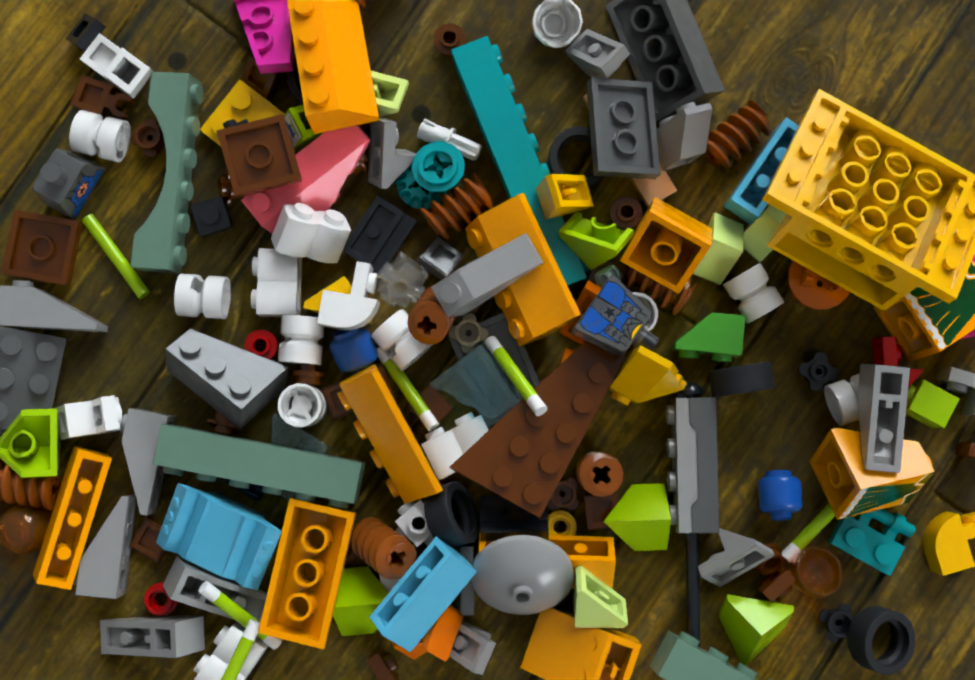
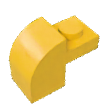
[923,511,975,576]

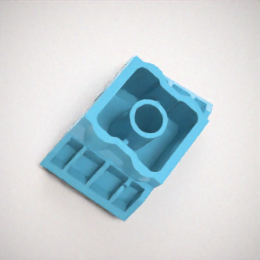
[156,483,282,591]

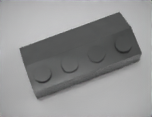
[606,0,725,122]

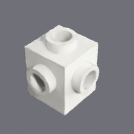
[395,498,434,547]

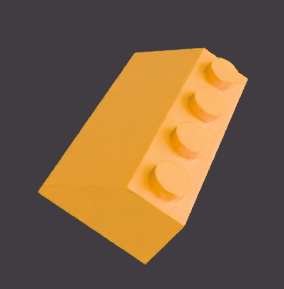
[287,0,380,134]
[465,193,581,347]
[337,364,443,504]
[258,497,356,650]

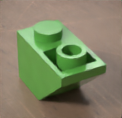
[670,312,745,362]

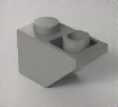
[656,102,712,171]

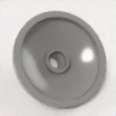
[471,535,574,615]

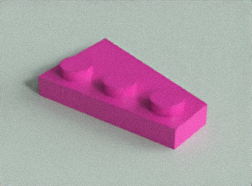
[234,0,294,74]

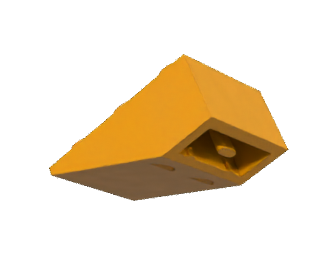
[520,607,642,680]

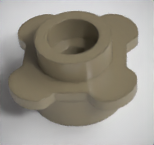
[449,313,489,353]

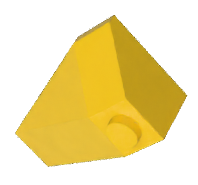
[609,346,687,406]

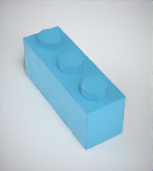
[723,117,799,224]
[369,537,477,652]

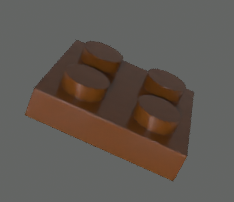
[217,114,302,198]
[1,210,83,287]

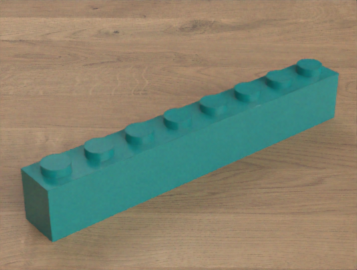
[451,36,589,288]

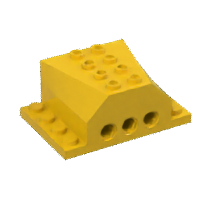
[762,89,975,311]

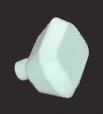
[594,265,622,287]

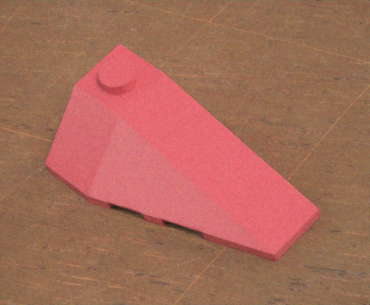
[241,125,370,234]

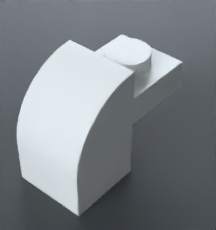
[80,33,153,99]
[317,261,380,330]
[56,395,122,440]

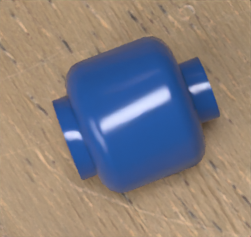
[329,328,378,375]
[757,470,803,521]

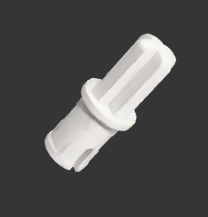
[417,118,482,161]

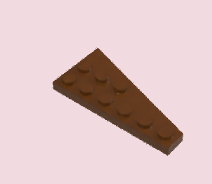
[449,341,632,518]

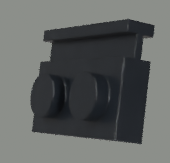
[343,195,418,277]
[480,495,549,541]

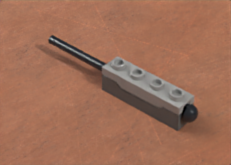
[665,381,719,648]

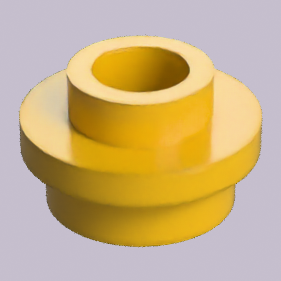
[548,510,577,536]

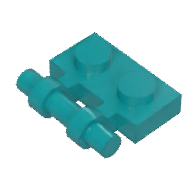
[828,509,916,576]

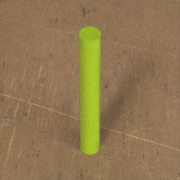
[82,214,150,299]

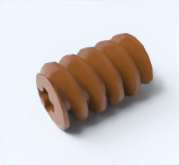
[703,100,772,169]
[419,172,493,240]
[623,266,697,316]
[407,284,457,345]
[575,451,624,497]
[0,459,62,510]
[350,517,417,580]

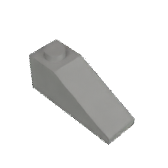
[431,234,544,317]
[0,280,108,333]
[857,364,910,473]
[120,408,177,516]
[73,494,137,599]
[163,555,267,622]
[100,615,205,658]

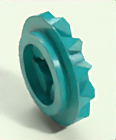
[412,141,465,193]
[396,161,447,209]

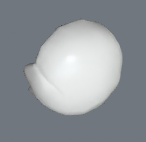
[532,0,583,48]

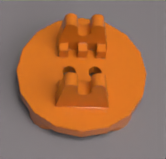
[787,260,850,310]

